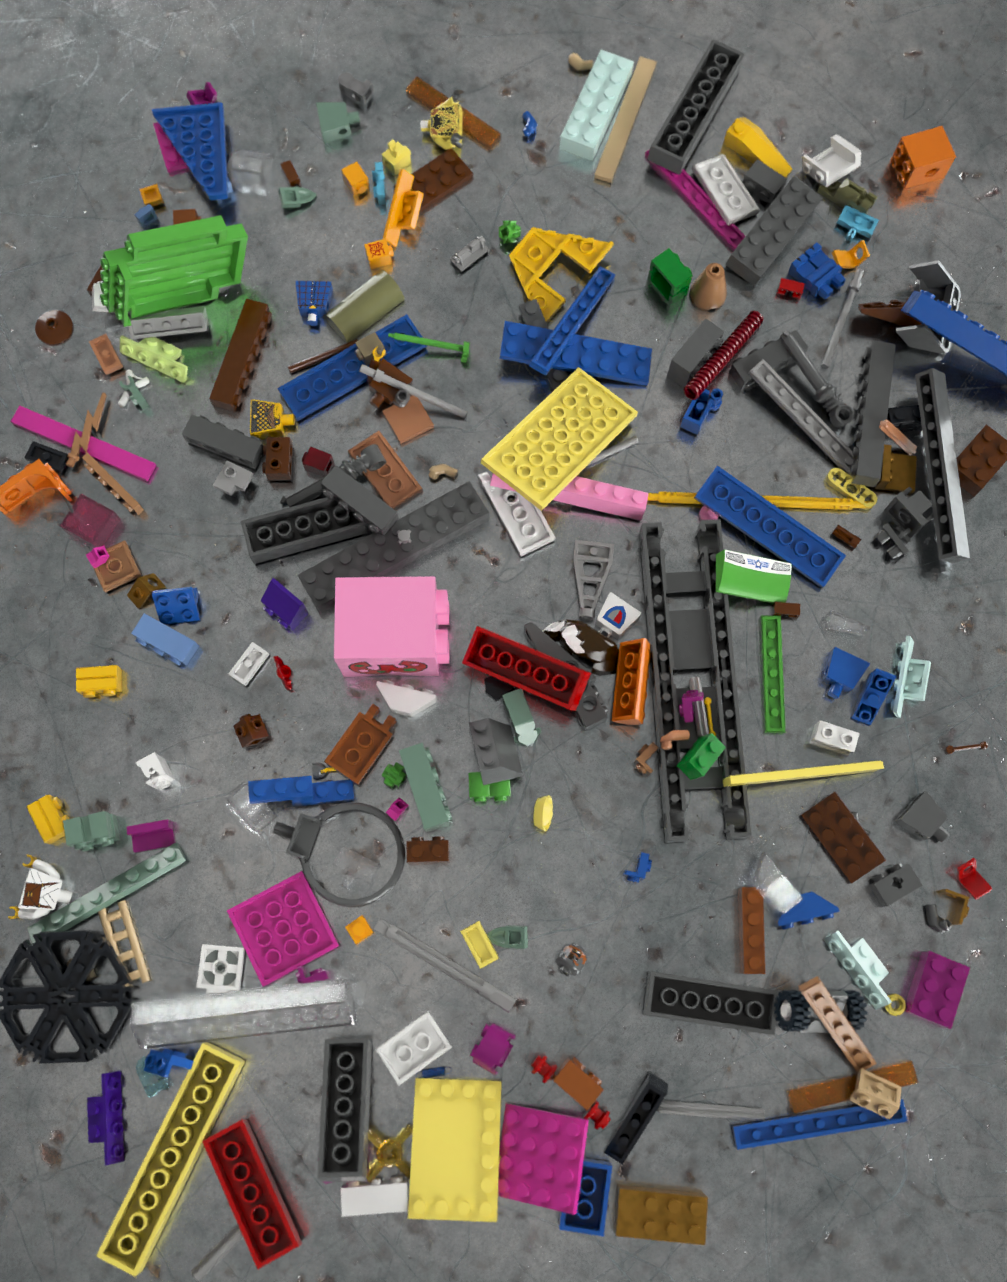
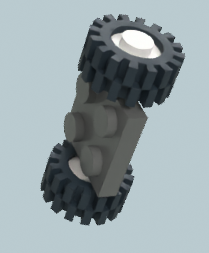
[774,990,867,1033]

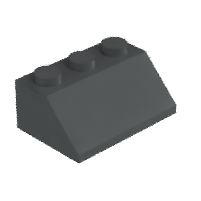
[469,718,523,785]

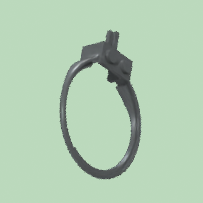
[273,803,405,907]

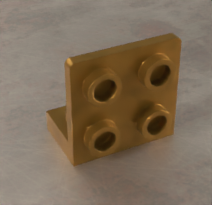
[875,444,917,493]

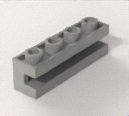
[128,306,209,339]

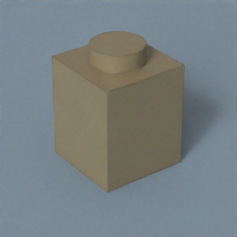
[355,332,386,366]

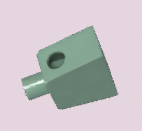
[316,102,360,143]

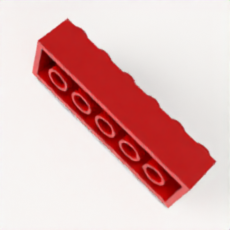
[462,626,591,711]
[202,1119,302,1270]

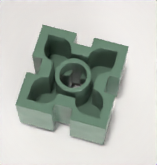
[63,811,120,852]

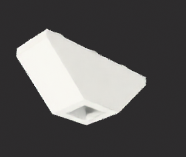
[376,680,437,717]

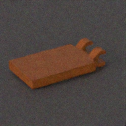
[324,704,397,785]

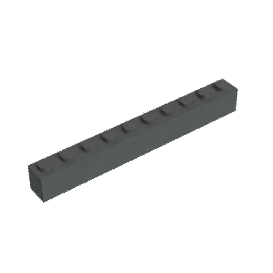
[915,368,970,563]

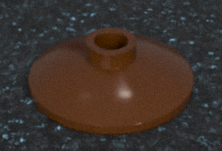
[35,310,73,345]

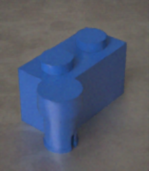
[680,388,723,435]

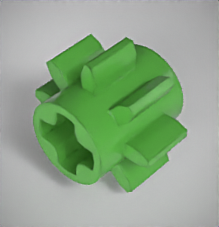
[499,220,521,243]
[382,762,407,788]

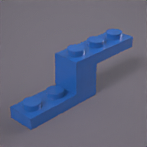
[248,776,354,807]

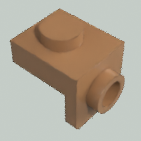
[634,742,659,776]

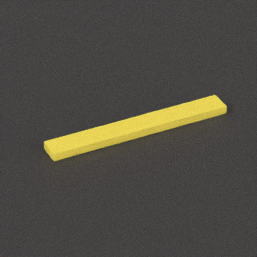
[723,761,884,787]

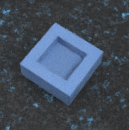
[134,204,158,229]

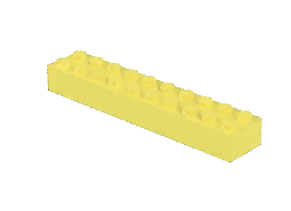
[96,1042,245,1277]

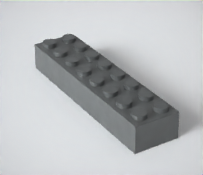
[647,39,745,175]

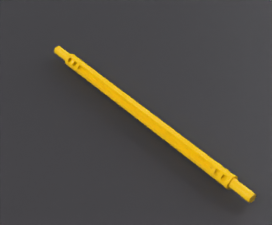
[647,491,872,510]

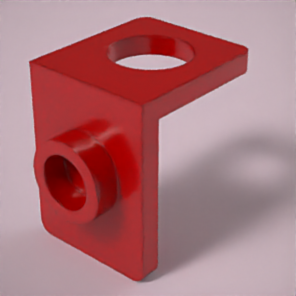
[957,858,992,900]

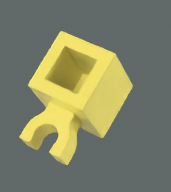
[382,139,411,176]

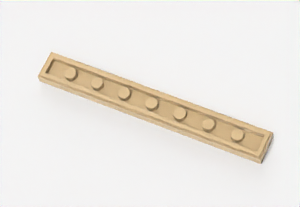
[594,56,657,183]

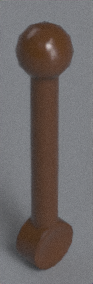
[945,741,988,754]

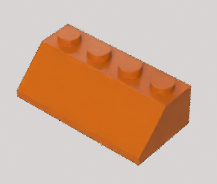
[612,638,651,726]

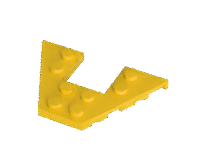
[509,227,614,323]

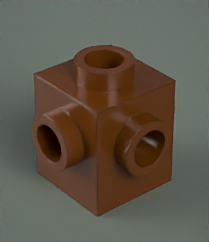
[233,714,269,748]

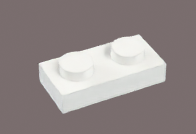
[229,642,270,686]

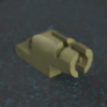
[817,178,878,214]

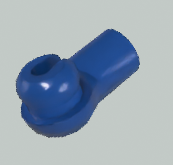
[522,111,537,137]

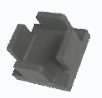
[885,487,934,538]

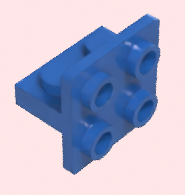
[152,587,200,624]

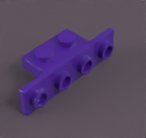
[87,1071,124,1165]

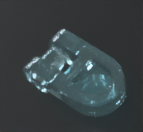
[136,1056,170,1098]

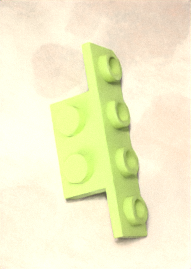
[120,335,188,383]

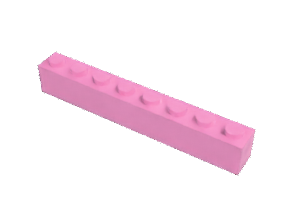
[490,473,649,521]

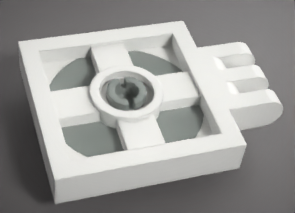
[196,944,245,1006]

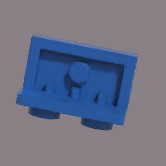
[144,1048,194,1078]

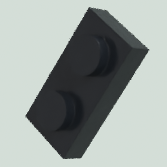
[24,441,68,474]

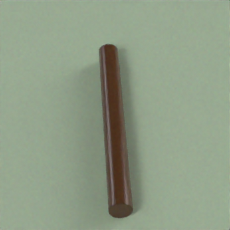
[288,339,358,374]

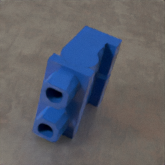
[788,242,846,300]

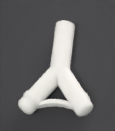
[118,370,150,407]

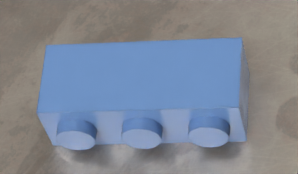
[131,613,199,666]

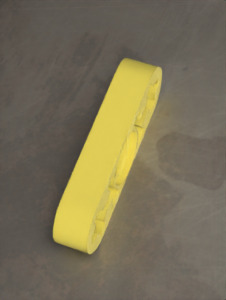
[826,468,877,510]

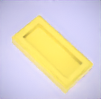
[460,921,499,969]

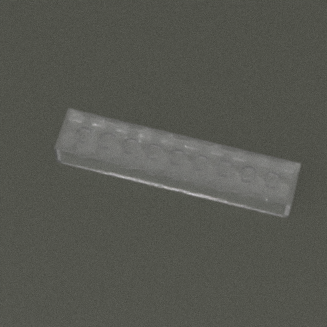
[130,978,355,1049]

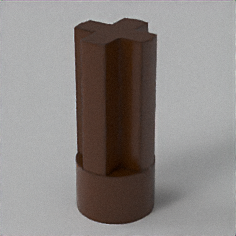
[832,525,861,549]

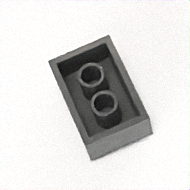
[667,318,724,388]

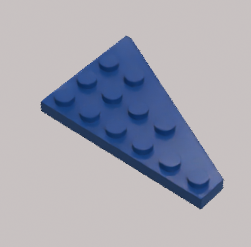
[152,102,228,200]

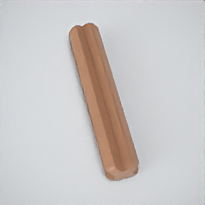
[879,419,917,455]

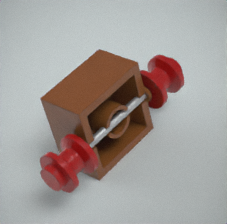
[530,1055,611,1130]

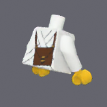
[8,854,72,920]

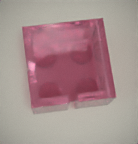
[60,493,120,548]

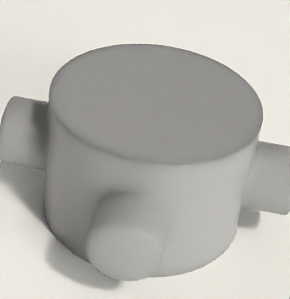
[397,529,412,544]

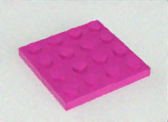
[227,871,339,987]
[498,1103,589,1214]

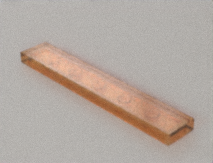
[406,76,501,149]
[787,1061,918,1114]

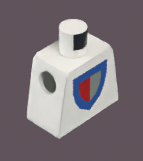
[595,592,642,639]

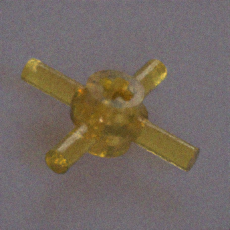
[367,1124,413,1184]

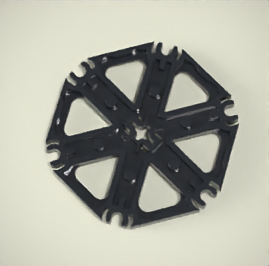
[0,930,134,1064]

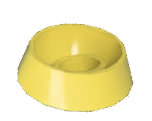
[533,795,553,832]

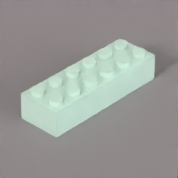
[560,50,634,162]

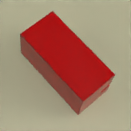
[777,278,805,298]

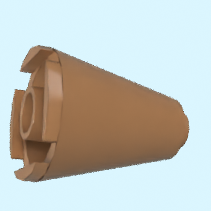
[690,263,727,311]

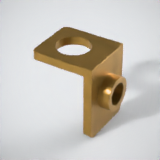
[127,573,165,609]
[939,889,969,925]

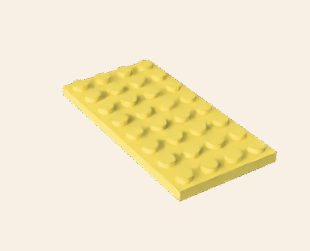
[481,367,638,511]

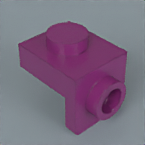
[186,82,217,105]
[679,690,704,722]

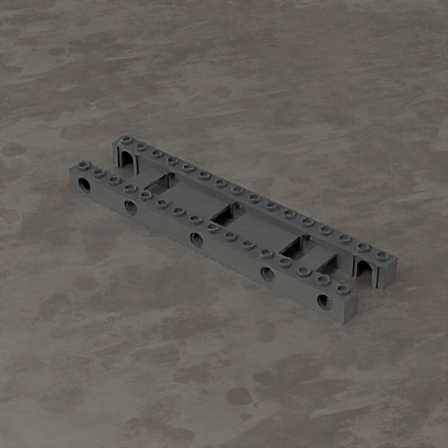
[640,519,752,843]

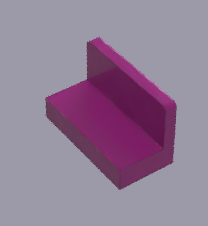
[126,819,175,853]

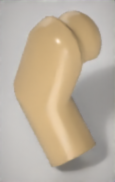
[568,53,593,71]

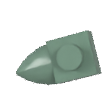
[278,187,317,208]
[487,925,528,949]

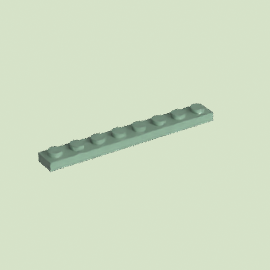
[27,842,186,945]

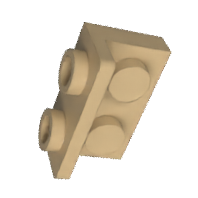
[850,1068,902,1119]

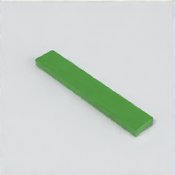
[760,615,786,734]

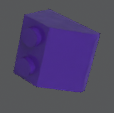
[261,578,309,630]

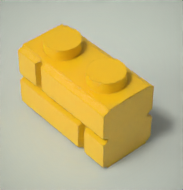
[76,665,122,698]
[26,794,69,844]

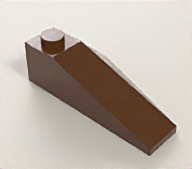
[858,298,931,330]

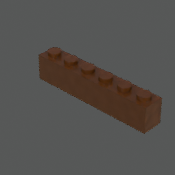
[209,298,272,412]

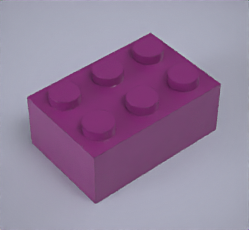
[904,951,970,1029]

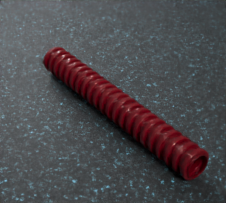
[683,311,764,400]

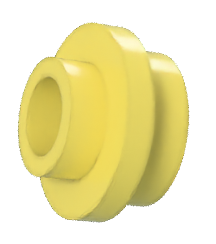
[884,994,906,1016]

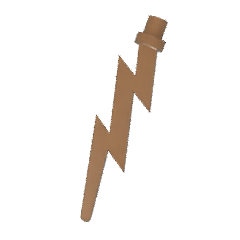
[66,393,107,468]

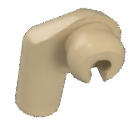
[428,464,458,480]

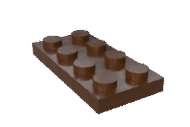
[393,148,473,213]
[801,791,886,884]

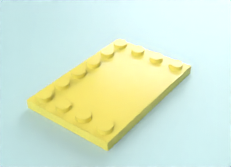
[408,1078,502,1222]

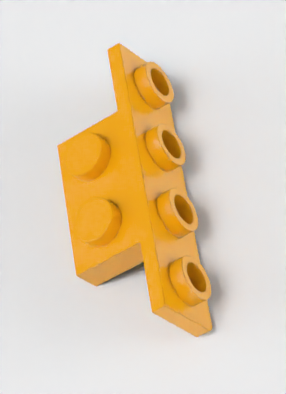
[383,169,424,247]

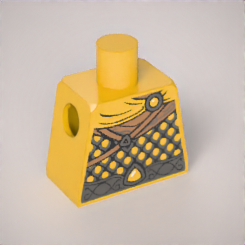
[250,400,295,440]

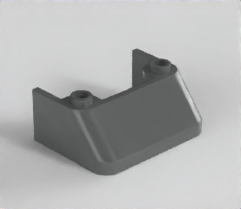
[896,260,961,354]

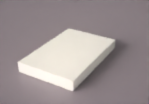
[375,1011,452,1086]

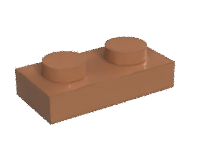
[89,334,123,375]

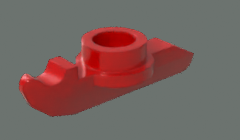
[273,656,292,690]

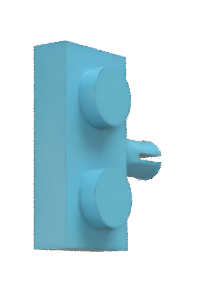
[372,162,386,205]
[837,205,879,241]

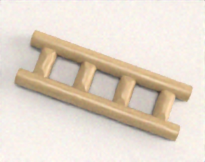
[98,900,151,987]

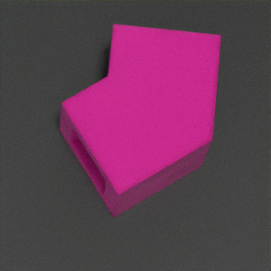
[86,546,109,568]
[385,797,409,822]

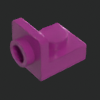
[296,966,331,988]

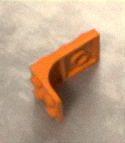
[0,459,73,515]

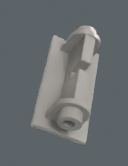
[449,236,489,272]

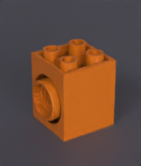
[891,126,956,189]

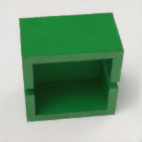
[647,248,693,306]

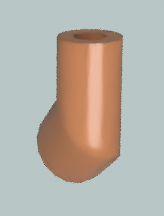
[660,730,690,750]

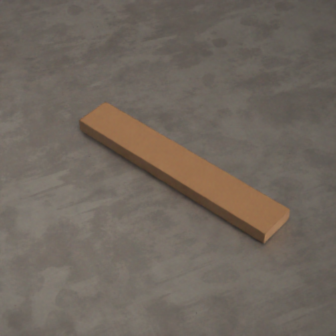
[798,976,877,1073]

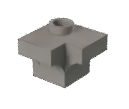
[213,461,254,496]

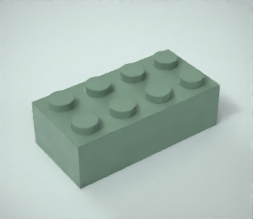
[399,743,452,834]

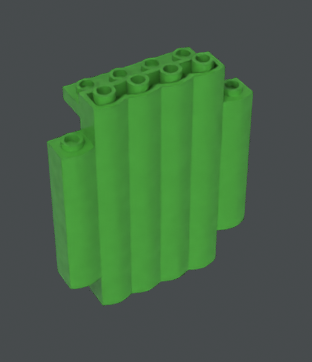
[100,215,248,327]

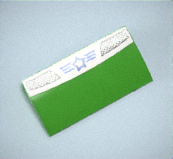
[716,550,792,603]

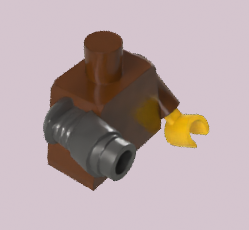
[367,346,413,408]

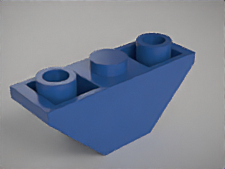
[852,668,896,725]
[774,892,840,930]

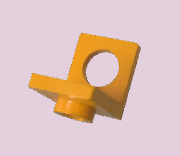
[832,240,870,269]

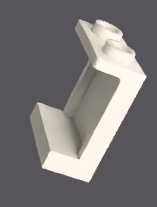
[802,134,861,187]

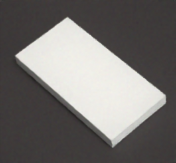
[692,154,760,225]

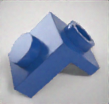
[623,852,652,883]

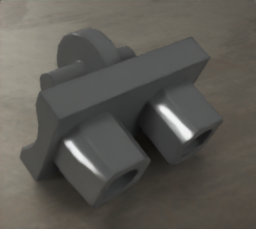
[876,523,912,559]

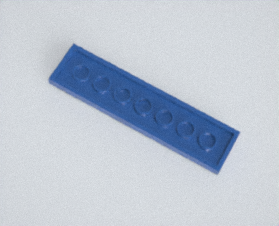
[277,314,427,421]
[499,321,652,386]
[694,465,846,588]

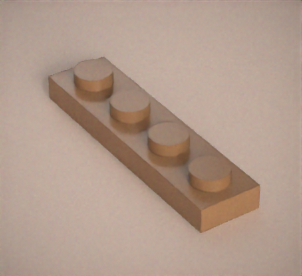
[82,452,144,515]

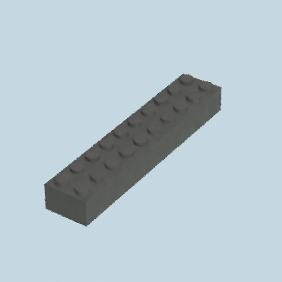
[298,481,489,614]

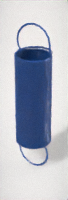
[416,1067,452,1078]

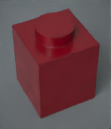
[302,446,334,477]

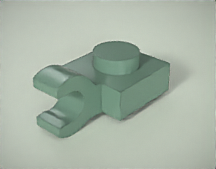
[119,375,149,410]

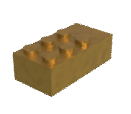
[614,1185,708,1245]

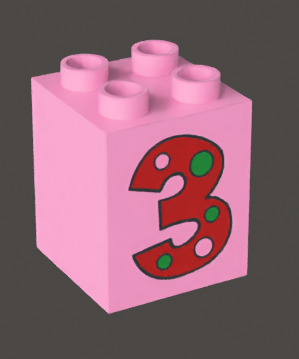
[334,577,450,677]

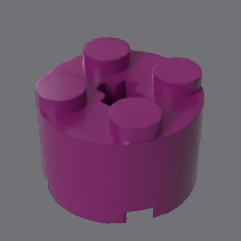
[470,1023,516,1076]

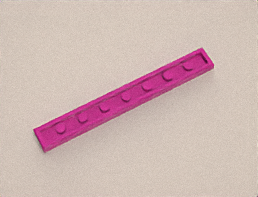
[645,149,745,252]
[10,405,157,482]

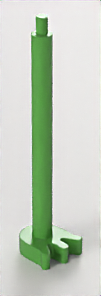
[388,333,470,363]

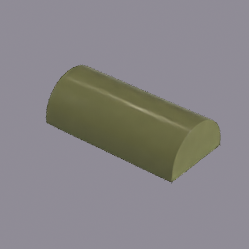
[323,270,405,343]

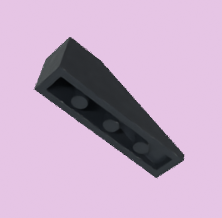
[604,1073,669,1165]

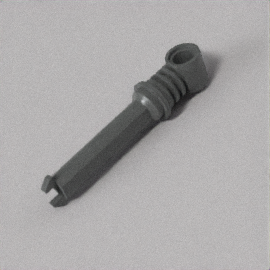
[780,331,854,428]
[280,444,386,507]

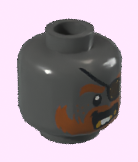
[556,943,587,977]

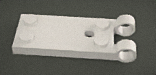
[477,471,555,557]

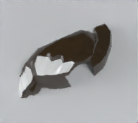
[543,619,619,676]

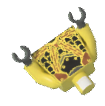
[421,89,465,150]

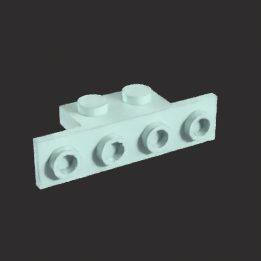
[891,636,931,718]
[823,931,892,1010]

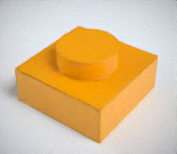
[139,184,164,207]
[345,915,374,945]

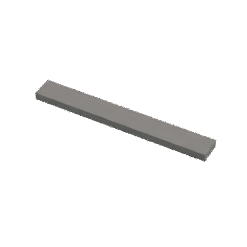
[748,359,855,477]

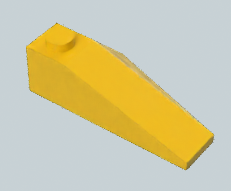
[723,117,793,178]

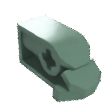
[502,689,541,745]

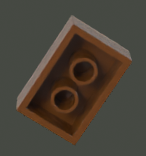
[956,424,1007,497]

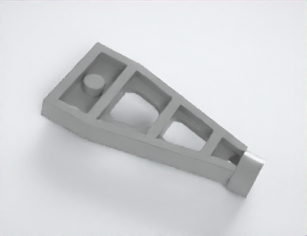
[573,540,614,620]

